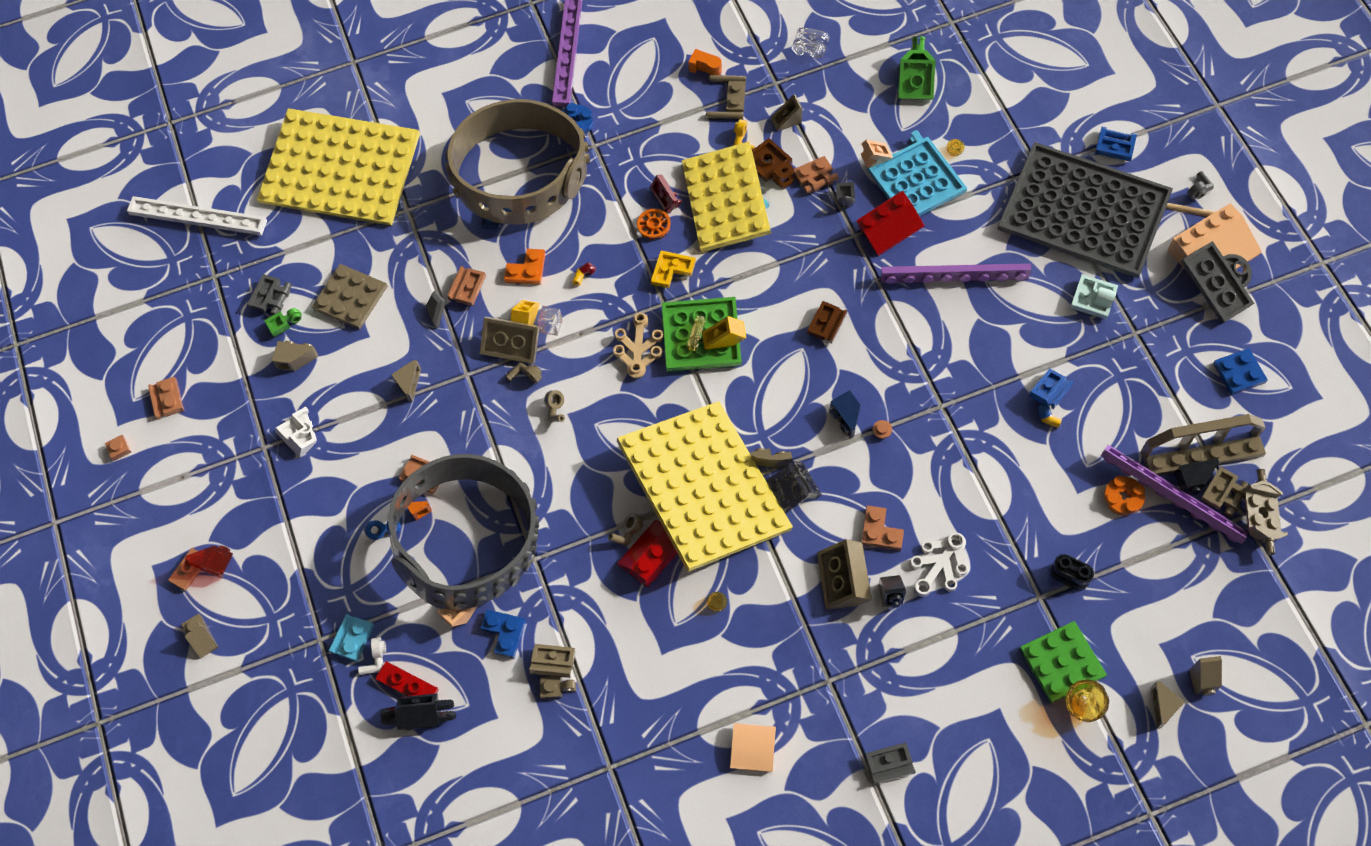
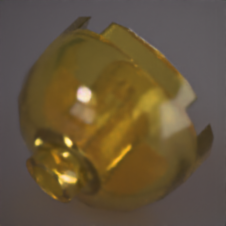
[1065,679,1110,722]

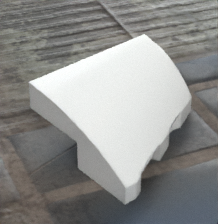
[275,407,317,457]

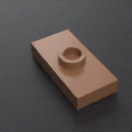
[168,548,209,591]

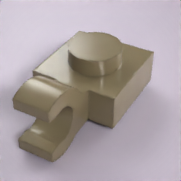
[540,676,576,699]

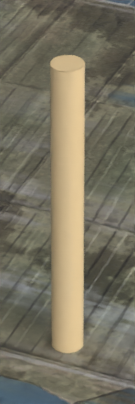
[1165,203,1216,217]

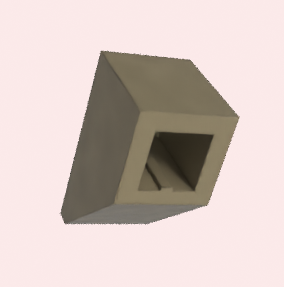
[272,341,318,372]

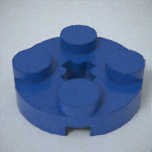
[562,103,593,134]

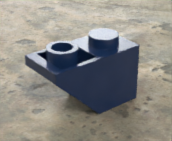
[829,390,861,438]

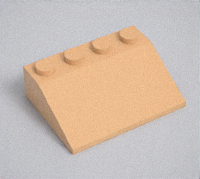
[1167,203,1262,270]

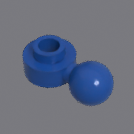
[364,520,401,540]

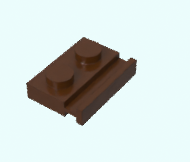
[807,301,847,344]

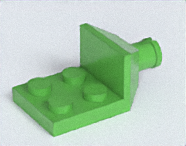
[898,36,936,100]

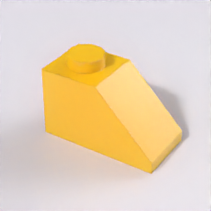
[510,300,540,325]
[702,316,746,349]

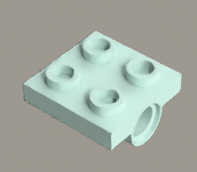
[1070,274,1118,320]

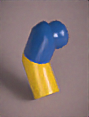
[1038,404,1062,428]

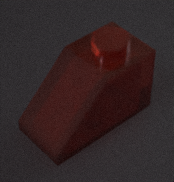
[185,545,233,578]

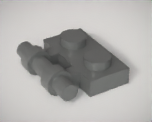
[247,274,292,315]

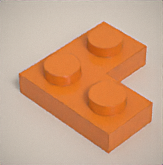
[504,249,546,284]

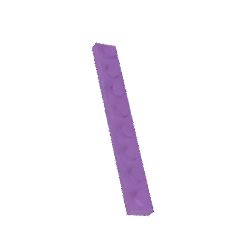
[552,0,583,107]
[880,263,1031,284]
[1100,445,1248,544]

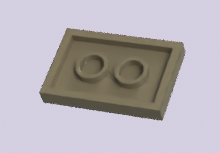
[480,317,540,364]

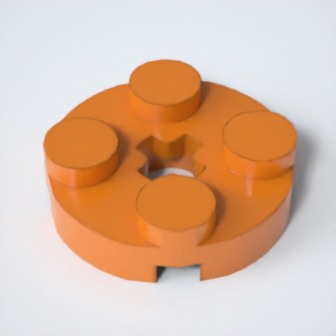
[1104,476,1145,516]

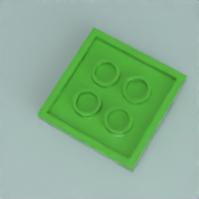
[1019,621,1107,704]

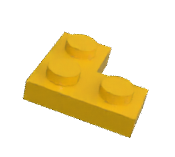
[651,251,696,288]

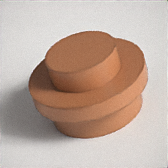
[873,420,892,439]

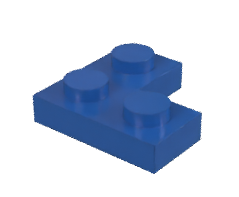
[481,609,526,659]

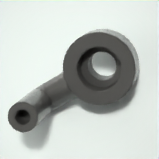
[1187,171,1214,200]

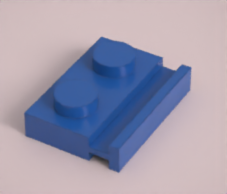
[1029,368,1074,410]

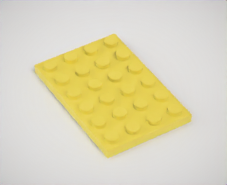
[682,141,771,252]

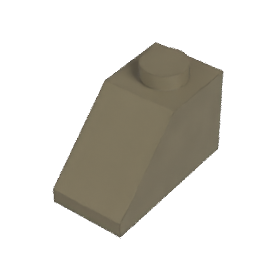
[1189,656,1222,696]

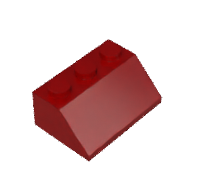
[856,190,925,256]
[617,520,677,588]

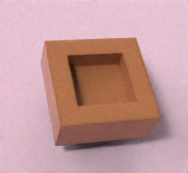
[105,435,131,461]

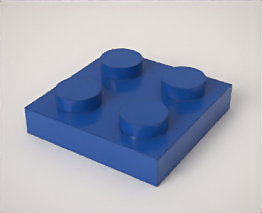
[1213,348,1268,395]

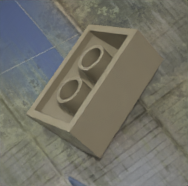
[817,539,872,610]

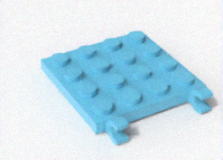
[867,130,967,216]

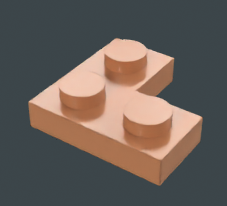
[862,505,904,551]

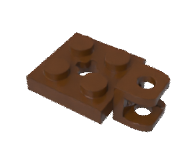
[752,138,795,189]

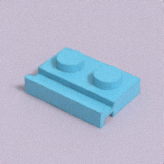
[329,614,374,662]

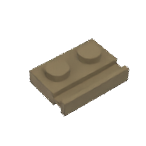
[529,644,575,678]

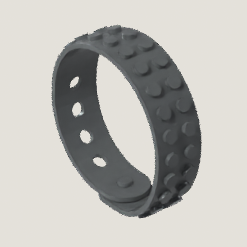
[388,454,539,610]

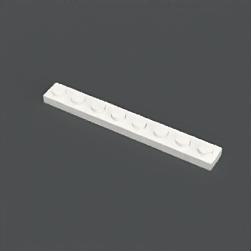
[127,196,267,236]

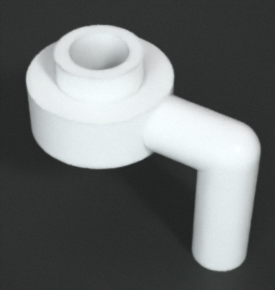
[358,637,386,675]

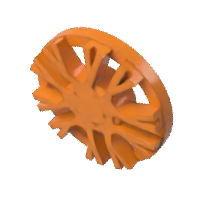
[637,209,671,240]

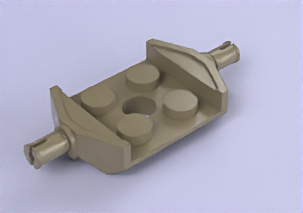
[1244,469,1288,555]

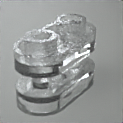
[792,28,830,58]

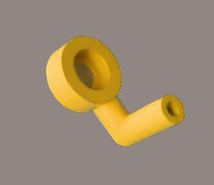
[734,119,755,150]

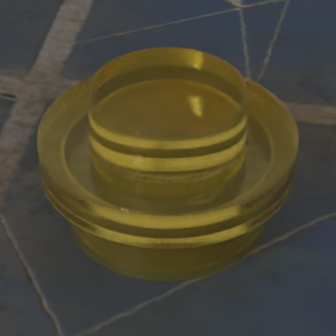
[947,139,965,156]
[707,592,727,612]

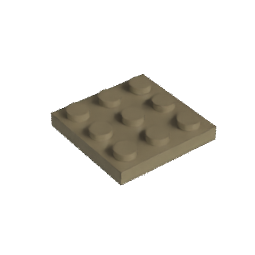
[312,264,388,330]

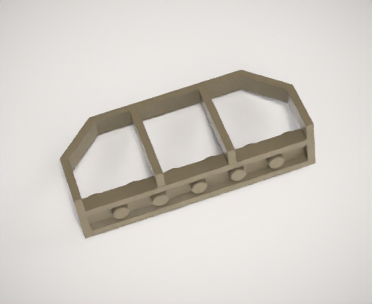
[1141,414,1266,476]

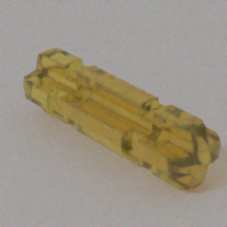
[686,315,706,350]

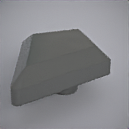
[426,291,446,328]

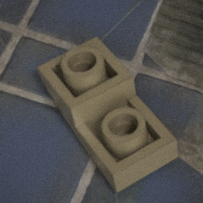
[751,448,792,468]

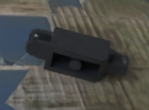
[380,693,456,730]

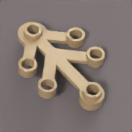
[613,313,663,379]

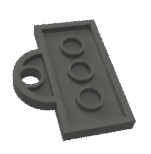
[1180,241,1255,324]

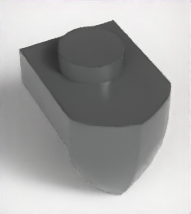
[836,182,855,209]

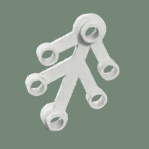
[910,532,968,597]

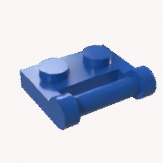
[1095,126,1137,161]

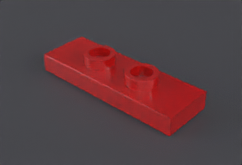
[375,661,439,696]

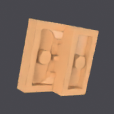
[730,723,776,772]

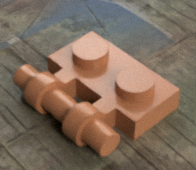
[794,156,839,193]

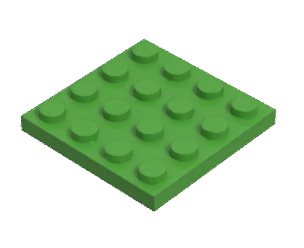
[662,297,742,372]

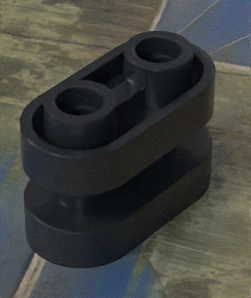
[1050,554,1094,591]

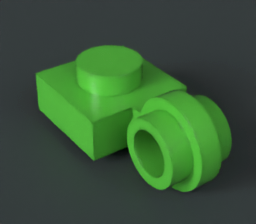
[264,308,302,337]

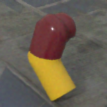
[572,263,596,286]

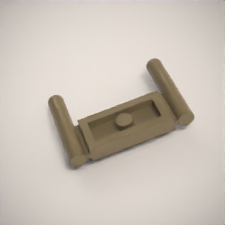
[705,75,746,120]

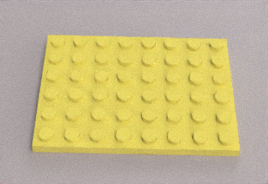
[257,108,420,226]
[617,401,793,572]

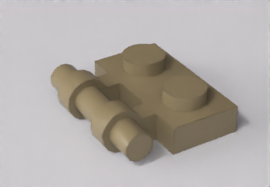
[1200,466,1250,517]

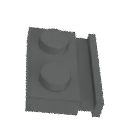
[865,742,916,785]

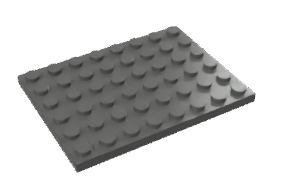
[997,142,1173,278]

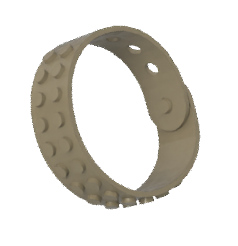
[445,99,590,225]

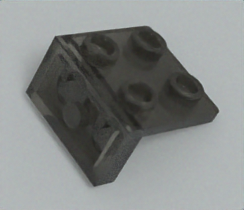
[766,461,822,514]

